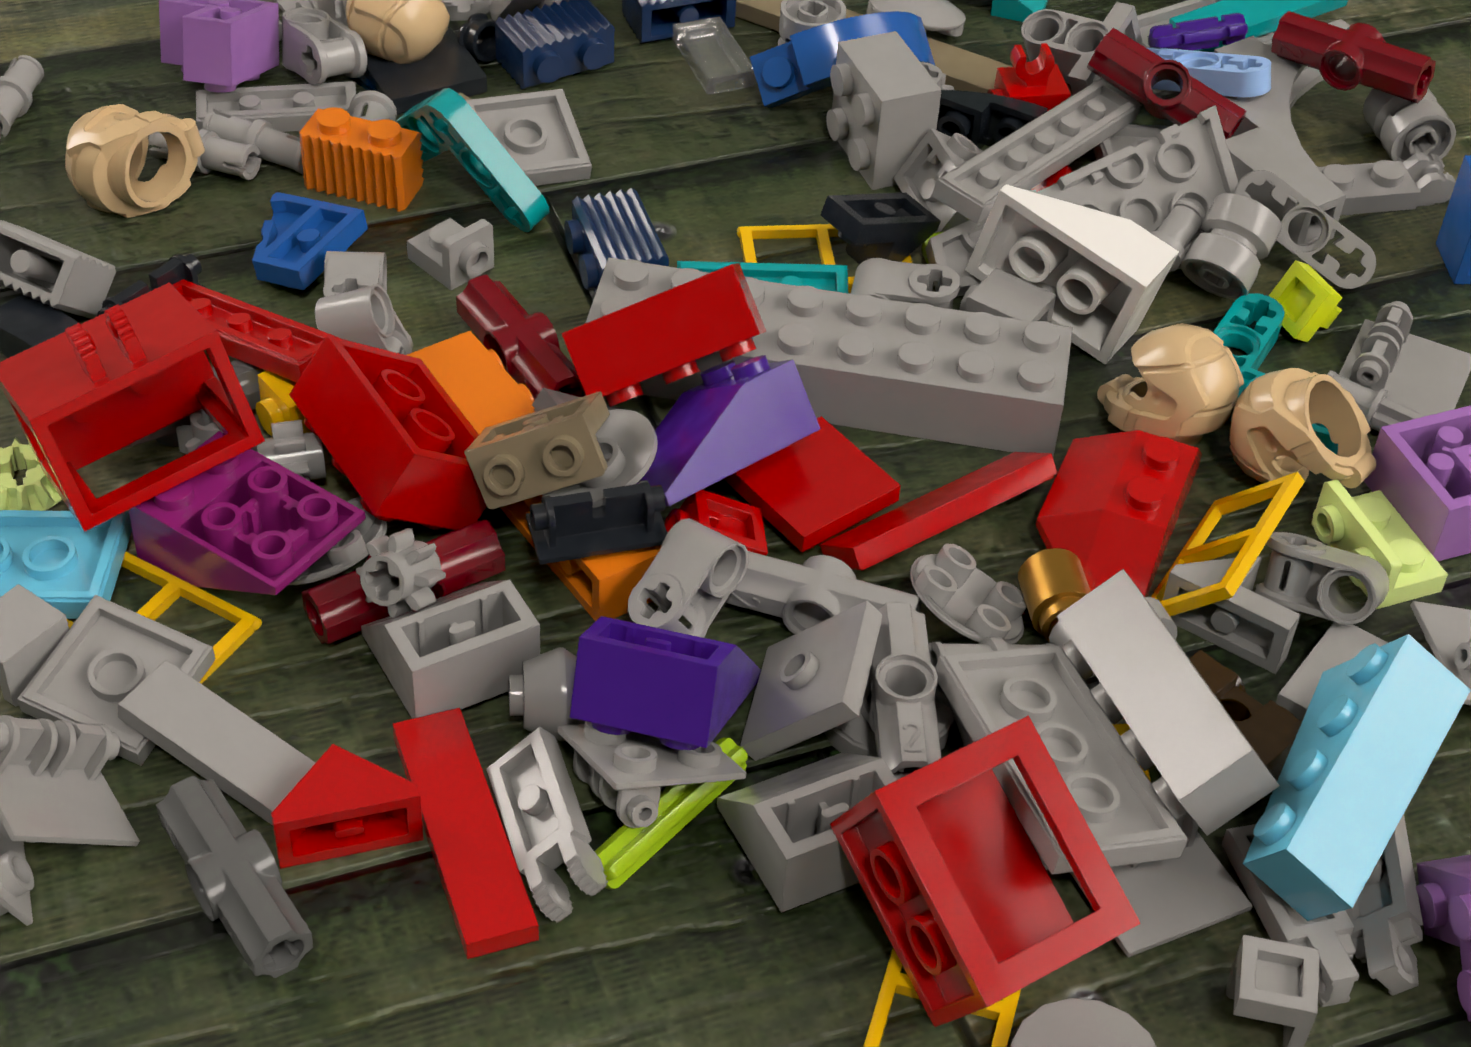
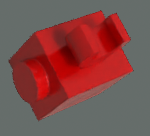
[987,43,1071,111]

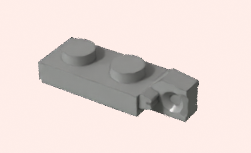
[1345,814,1423,996]
[1221,824,1359,1007]

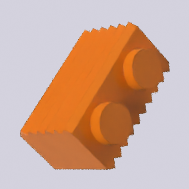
[299,107,424,212]

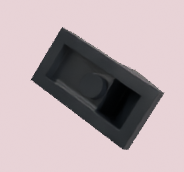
[820,192,941,264]

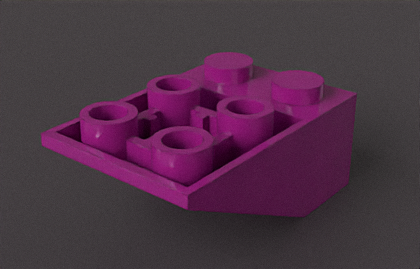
[128,431,366,595]

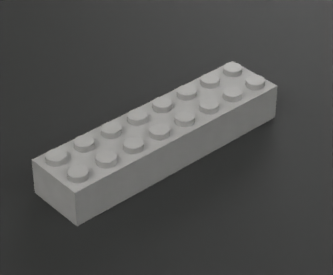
[586,257,1073,456]

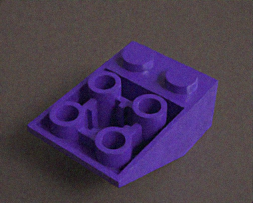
[570,616,761,750]

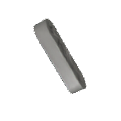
[1235,170,1376,289]

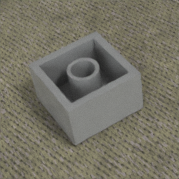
[826,31,941,190]

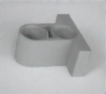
[1021,2,1142,95]

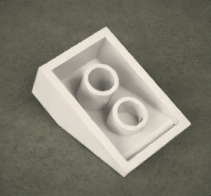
[965,184,1179,365]

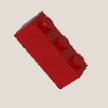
[561,263,766,407]

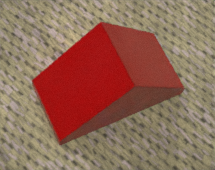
[271,744,423,869]

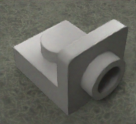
[407,218,494,290]

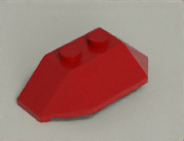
[1036,430,1202,597]

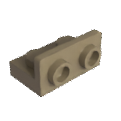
[464,391,610,509]

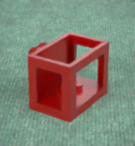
[0,282,265,532]
[830,715,1141,1027]

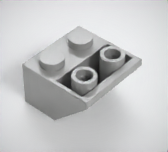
[361,580,540,719]
[717,752,897,913]

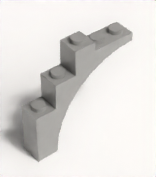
[1214,19,1350,254]

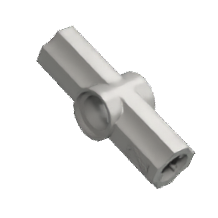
[725,551,922,634]
[869,602,941,780]

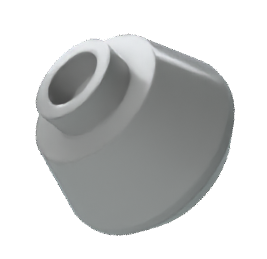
[509,647,579,742]

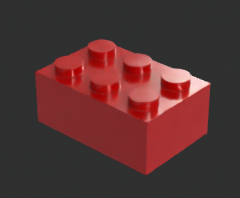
[289,335,487,530]

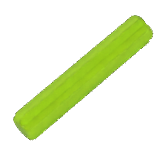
[594,737,748,890]

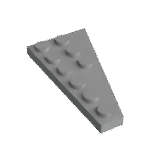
[925,105,1238,296]

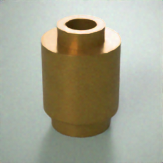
[1018,548,1091,642]

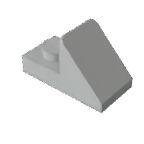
[1163,556,1301,674]

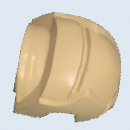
[346,0,450,64]
[65,104,205,218]
[1097,323,1244,446]
[1229,368,1376,488]

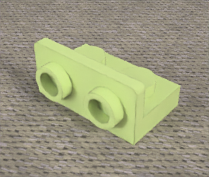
[1311,479,1448,609]

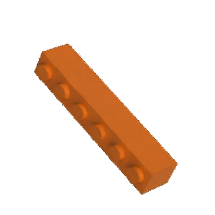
[407,331,662,622]

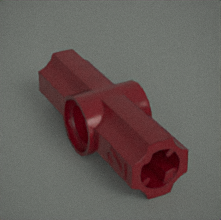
[1271,11,1436,104]
[1087,28,1247,139]
[456,274,586,401]
[301,520,506,644]

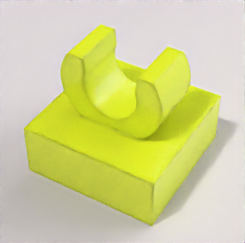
[1269,260,1342,342]

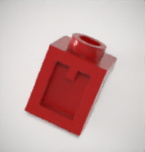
[664,490,768,555]

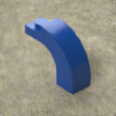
[750,11,935,108]

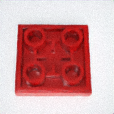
[724,416,901,552]

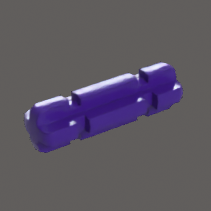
[1148,13,1248,51]

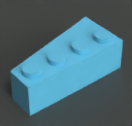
[1243,634,1471,921]

